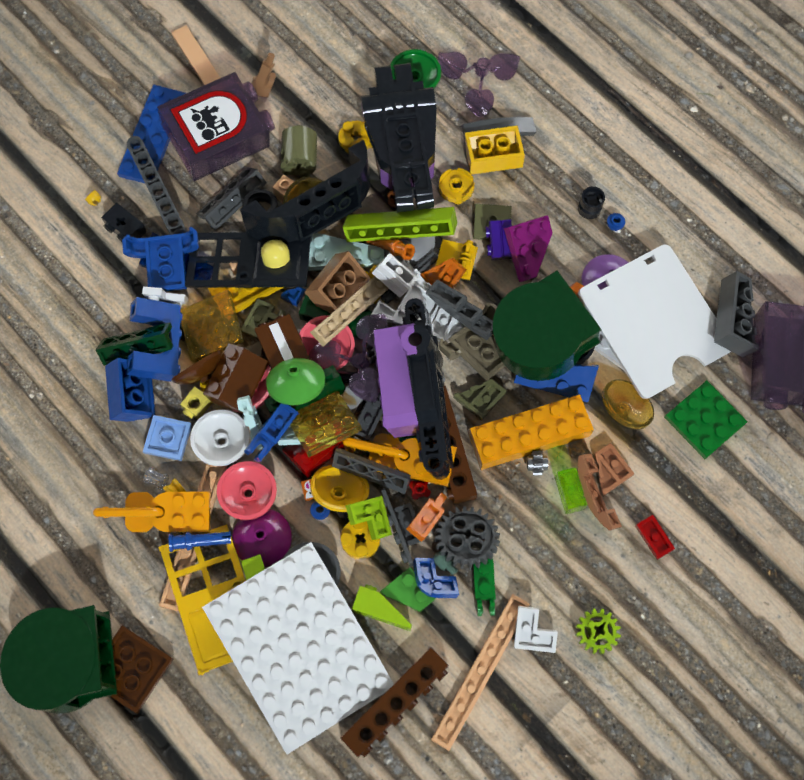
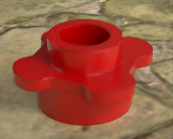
[409,480,431,500]

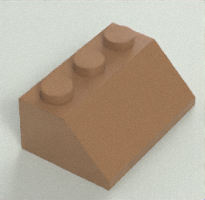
[305,251,371,314]

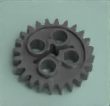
[435,506,500,570]

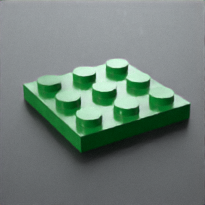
[664,380,748,459]

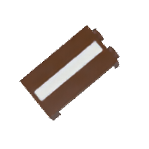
[254,314,310,369]

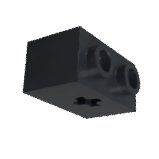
[101,202,147,242]

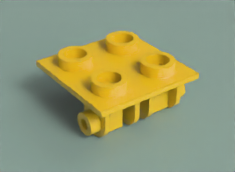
[436,239,478,280]

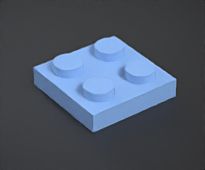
[143,415,192,461]

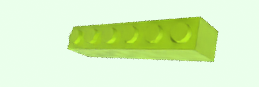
[343,207,457,242]

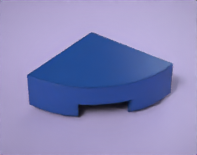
[280,287,306,307]

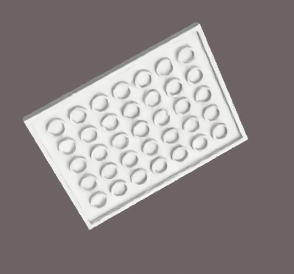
[202,542,394,755]

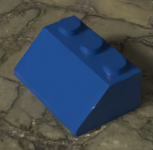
[105,358,156,422]

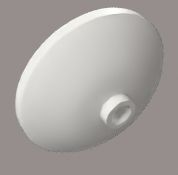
[190,410,250,466]

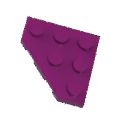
[504,215,553,282]

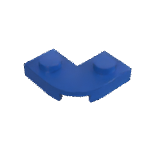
[413,558,459,598]

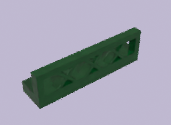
[96,323,173,366]

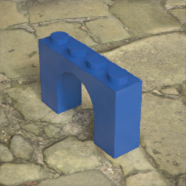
[127,297,183,382]

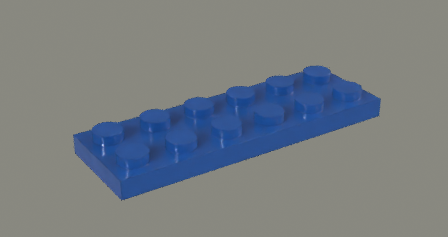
[117,85,187,183]

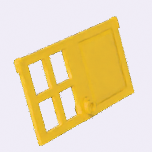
[158,524,246,676]

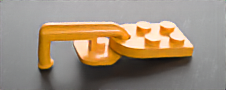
[342,433,457,487]
[93,492,211,532]

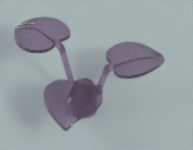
[438,52,520,117]
[309,313,387,402]

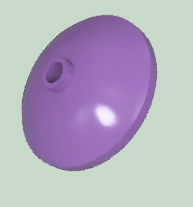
[582,254,629,290]

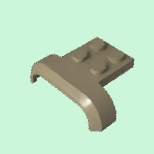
[439,303,505,381]

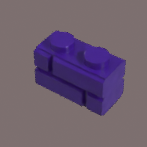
[485,220,512,260]

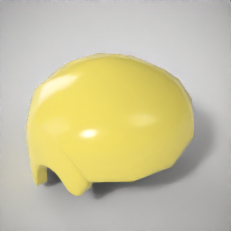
[261,240,290,268]

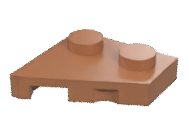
[594,443,634,497]

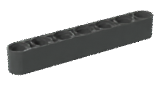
[127,136,187,235]

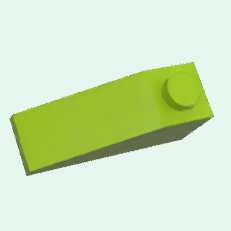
[352,584,412,631]

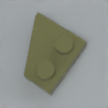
[453,379,506,421]

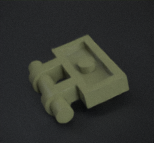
[241,299,286,340]

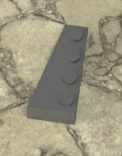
[714,271,759,357]

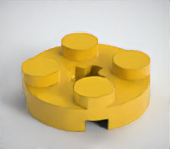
[338,121,372,154]
[439,168,475,205]
[340,521,380,559]

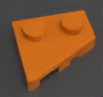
[420,258,467,289]

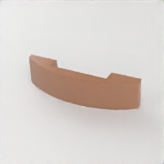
[578,454,622,531]

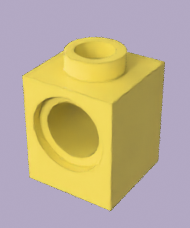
[180,386,212,420]

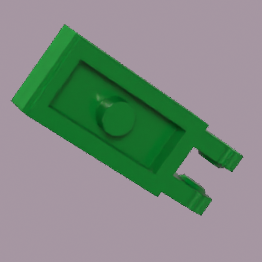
[473,559,496,616]

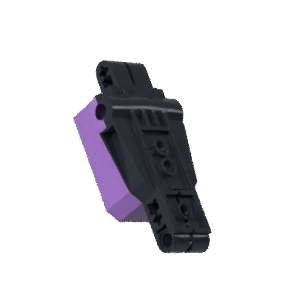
[361,63,437,213]
[374,298,454,480]

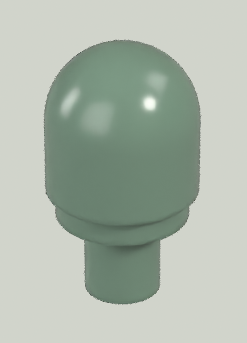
[433,551,458,576]

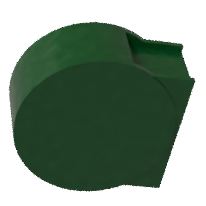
[493,270,602,381]
[0,605,117,714]

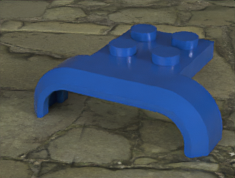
[122,227,199,292]

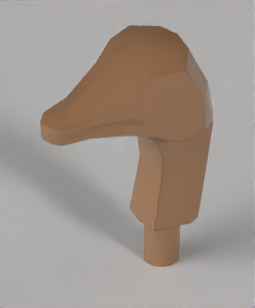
[251,53,276,97]

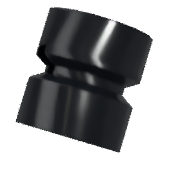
[578,186,605,219]

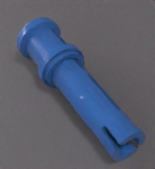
[168,531,231,552]

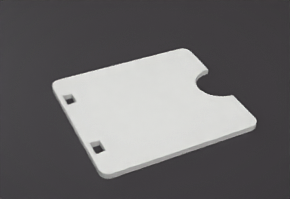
[578,244,731,399]

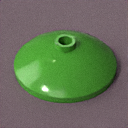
[266,358,325,405]

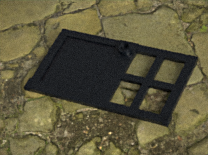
[185,232,312,288]

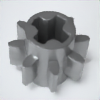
[527,451,548,476]

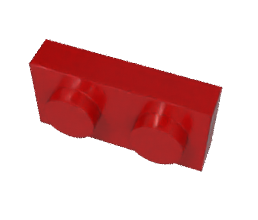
[635,515,675,560]

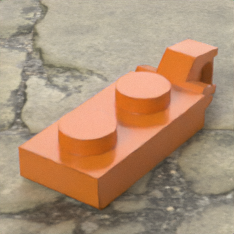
[406,492,447,542]

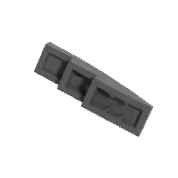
[462,117,536,138]
[426,280,493,340]

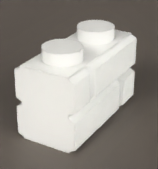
[372,253,418,297]

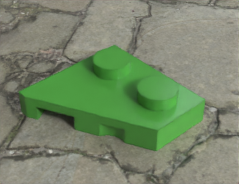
[380,567,436,612]

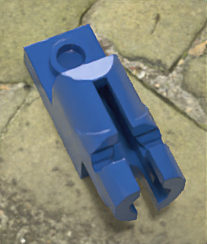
[244,403,299,463]

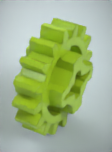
[575,609,621,654]

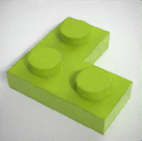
[346,496,392,540]

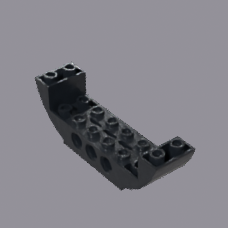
[240,140,371,242]

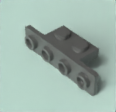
[381,489,425,567]

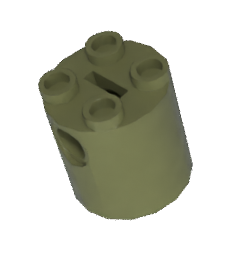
[281,125,317,178]

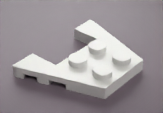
[370,259,440,325]

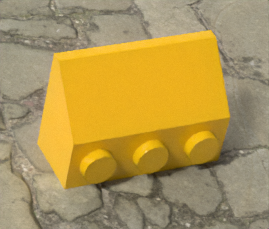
[465,125,525,175]

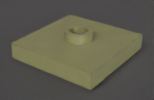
[473,204,512,240]

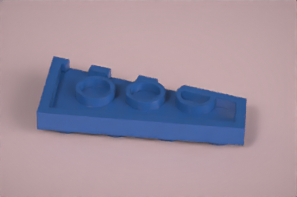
[514,364,599,402]

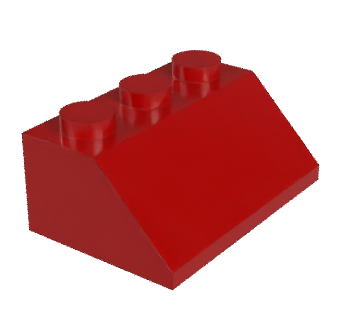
[282,413,351,478]

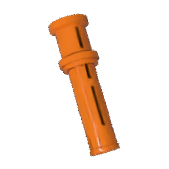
[366,239,415,261]

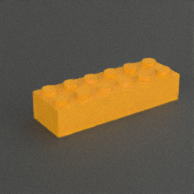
[468,395,594,470]

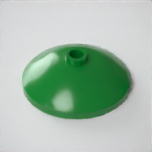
[390,49,441,89]

